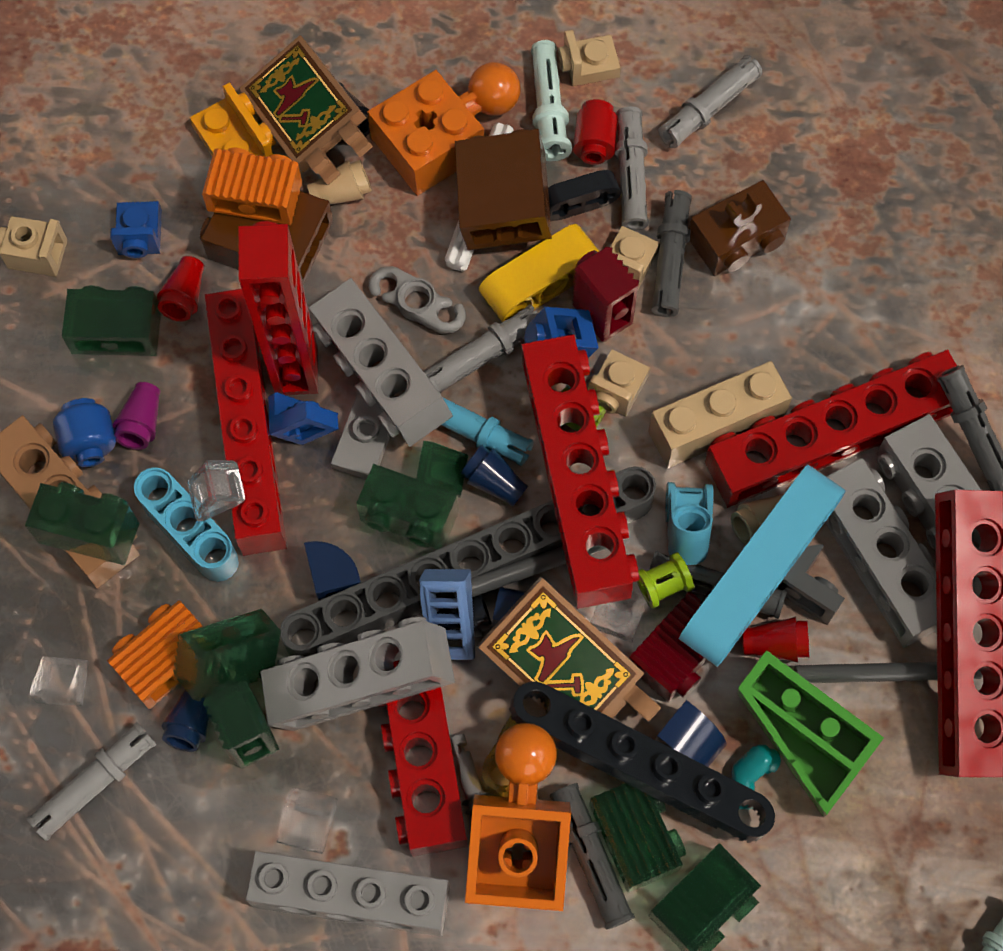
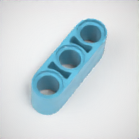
[134,467,239,582]

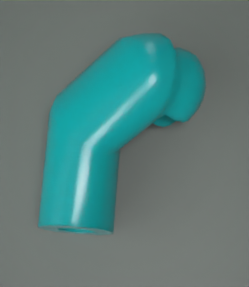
[731,745,781,810]

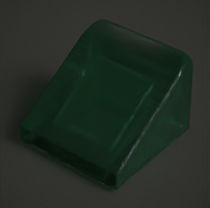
[416,441,468,498]

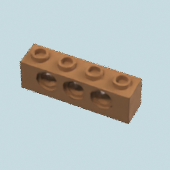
[0,415,140,589]

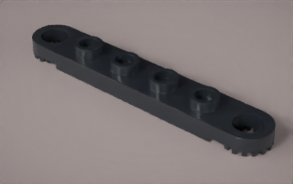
[509,682,775,843]

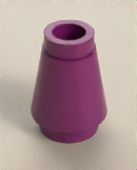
[113,382,161,450]

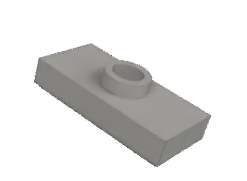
[331,392,395,482]

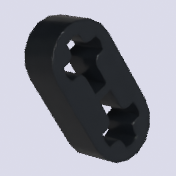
[548,170,621,221]

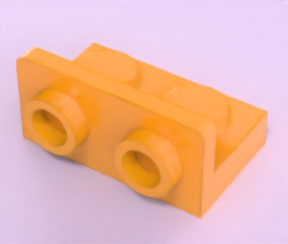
[190,82,276,158]

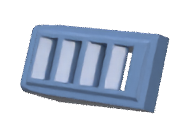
[419,569,475,660]

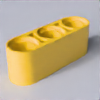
[478,224,599,322]

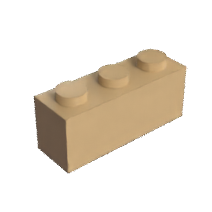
[648,361,792,469]

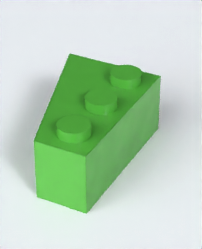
[737,650,884,817]

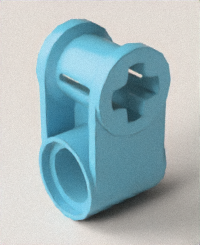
[665,482,713,565]

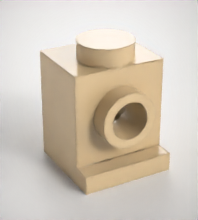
[0,216,68,277]

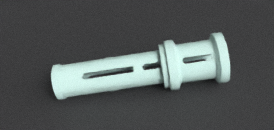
[531,40,572,161]

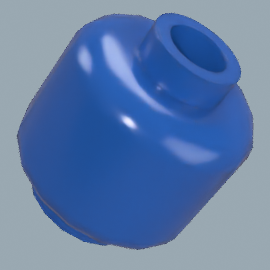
[53,398,116,467]

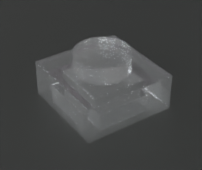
[590,591,647,643]

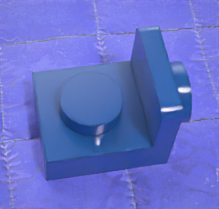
[110,201,162,258]
[268,392,339,445]

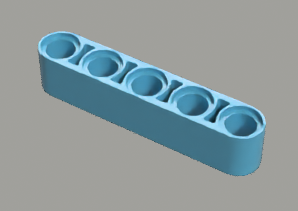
[679,465,846,667]

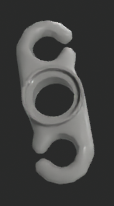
[368,266,466,334]

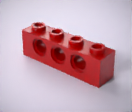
[378,660,468,857]

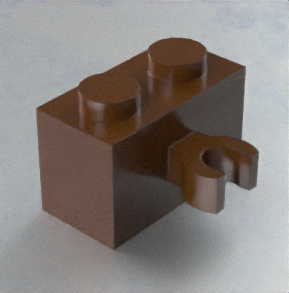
[689,180,791,276]

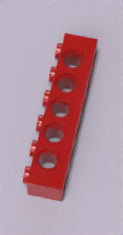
[238,221,319,395]
[204,289,287,556]
[521,334,639,609]
[705,349,957,508]
[935,489,1003,777]

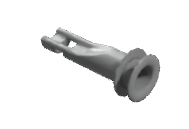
[450,734,491,815]

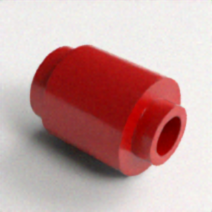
[573,99,617,165]

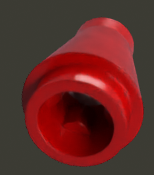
[157,256,205,322]
[743,617,810,663]

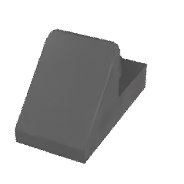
[776,544,845,625]

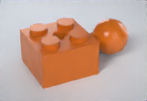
[367,62,521,196]
[465,723,571,911]

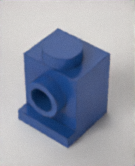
[525,307,599,358]

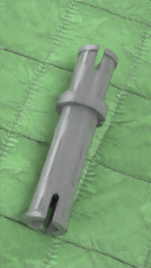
[658,55,763,149]
[615,106,649,231]
[423,305,538,393]
[27,722,157,841]

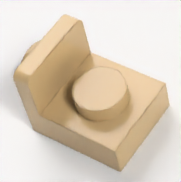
[558,29,621,86]
[611,226,660,289]
[588,349,650,417]

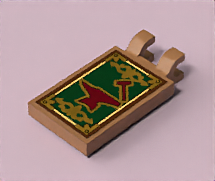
[239,35,373,185]
[477,577,661,722]

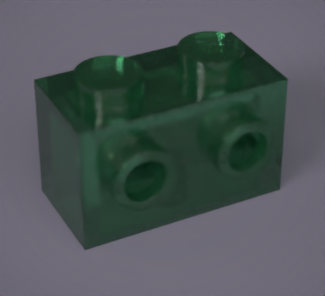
[356,463,459,549]
[25,482,140,566]

